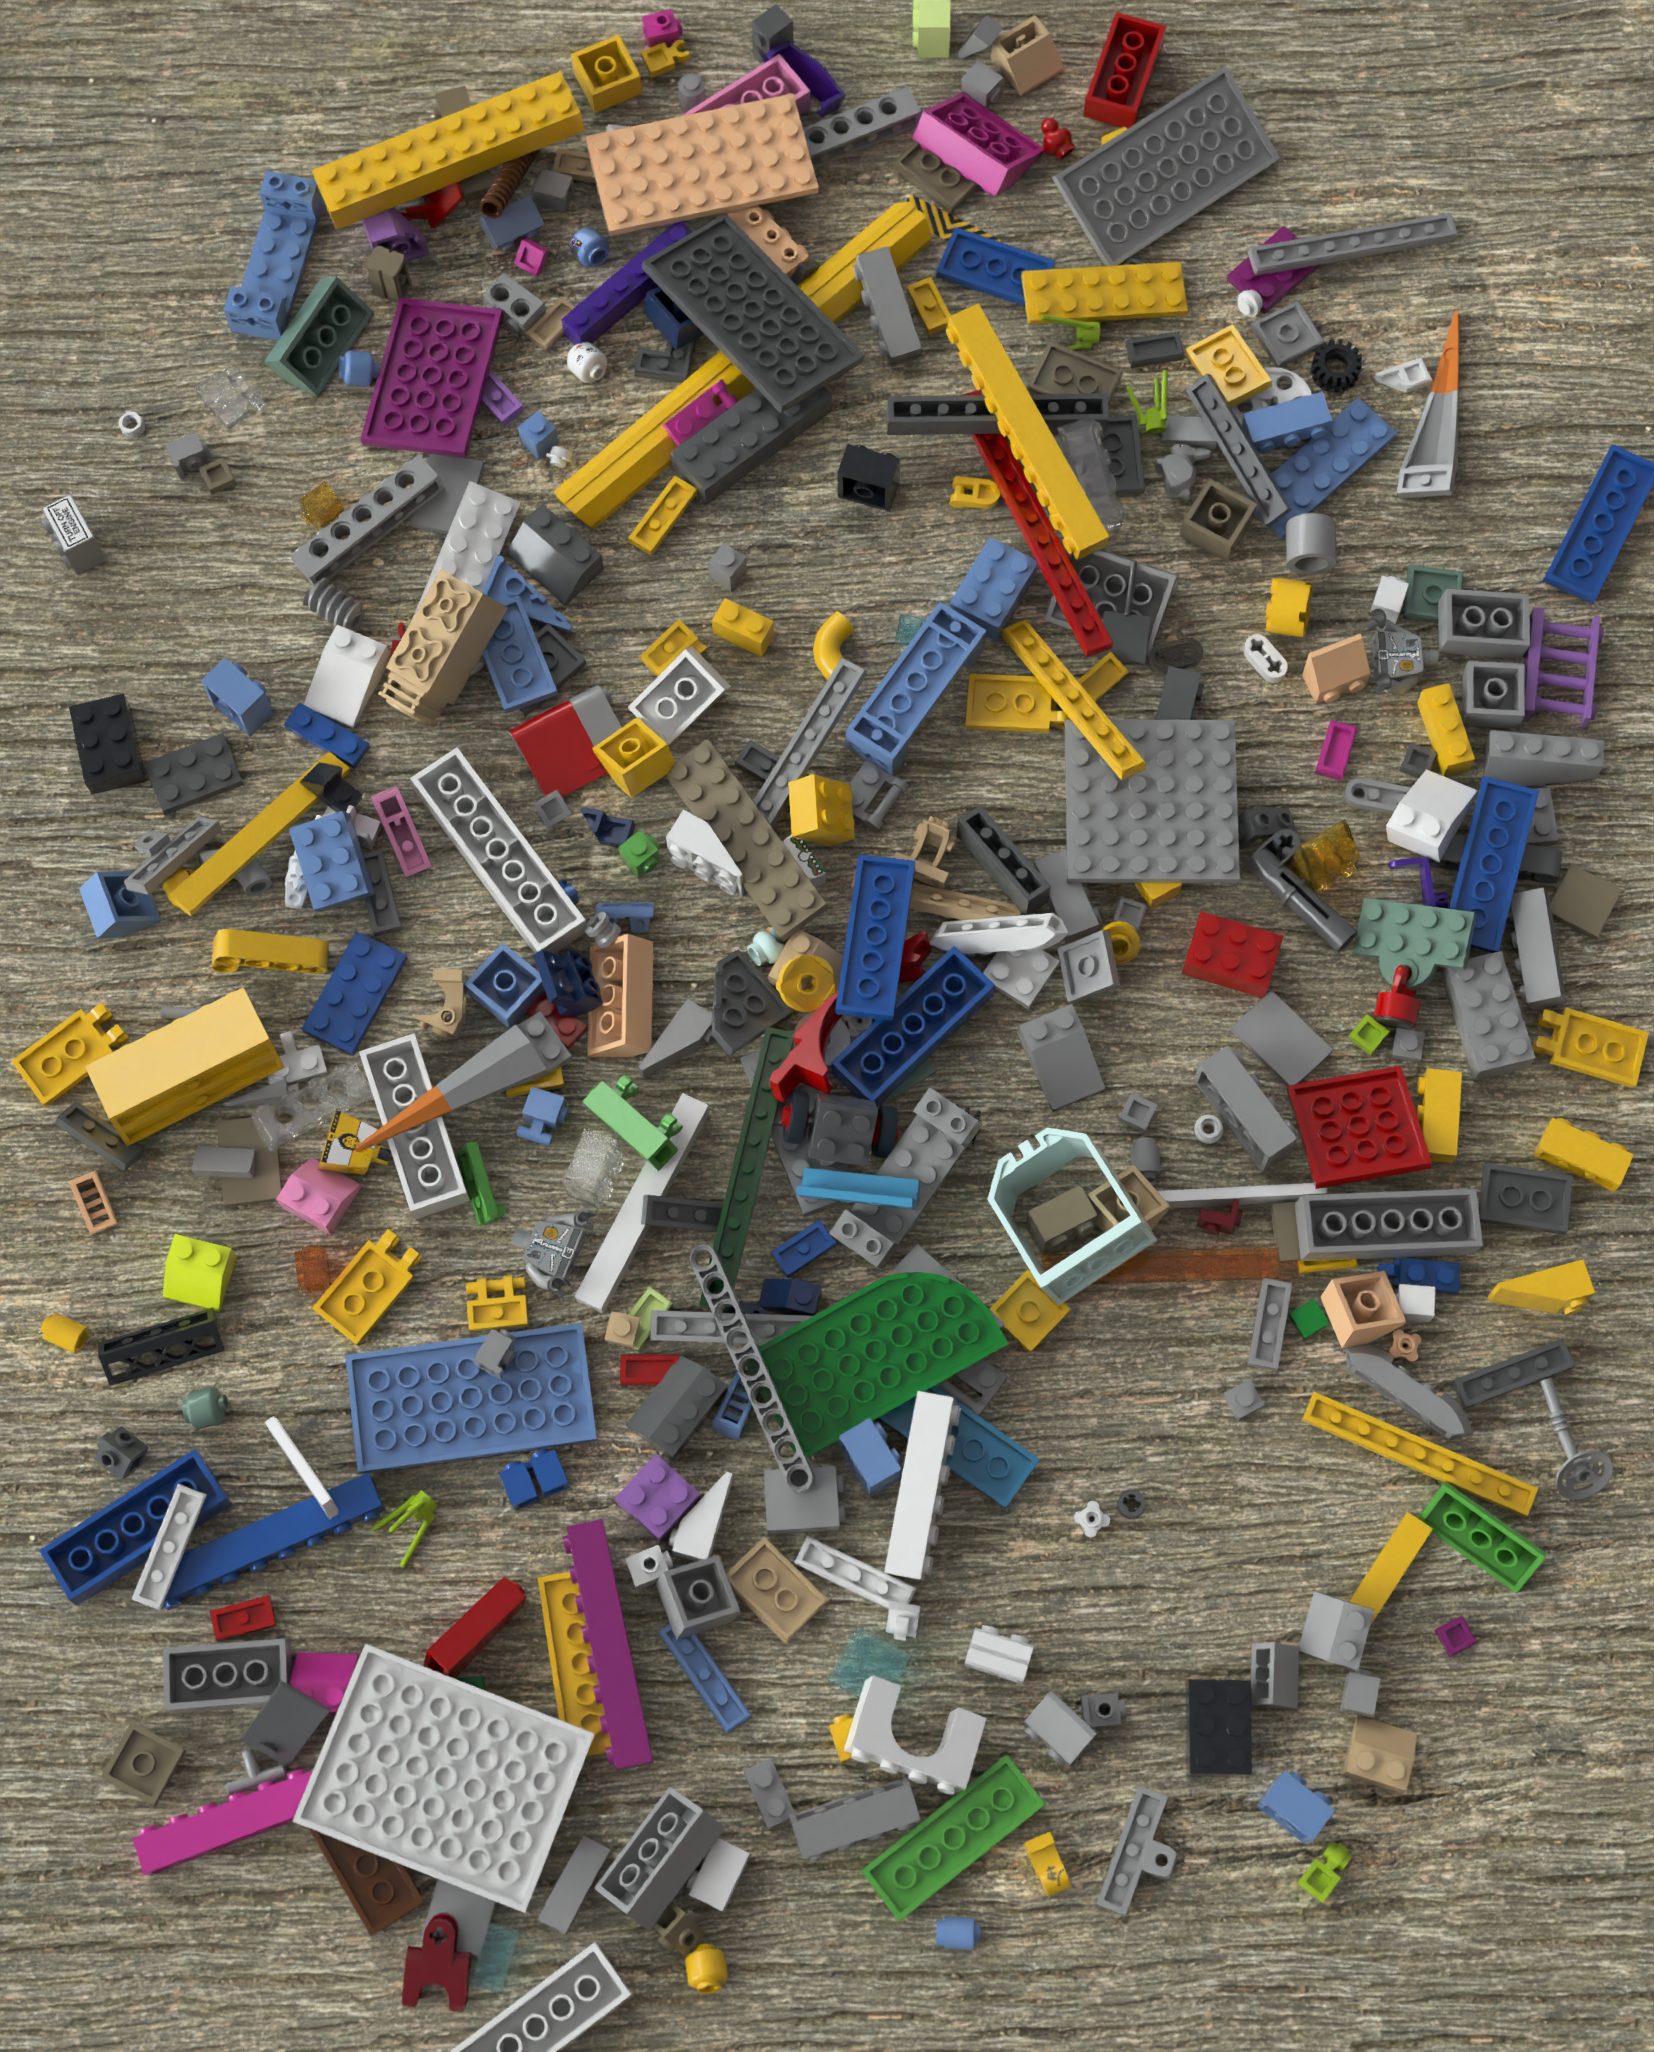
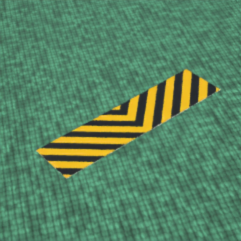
[906,194,1001,242]

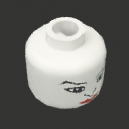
[567,342,607,383]

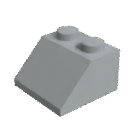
[1299,1591,1374,1670]
[1023,1691,1097,1767]

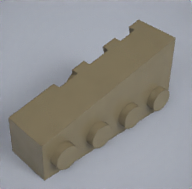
[432,86,494,202]

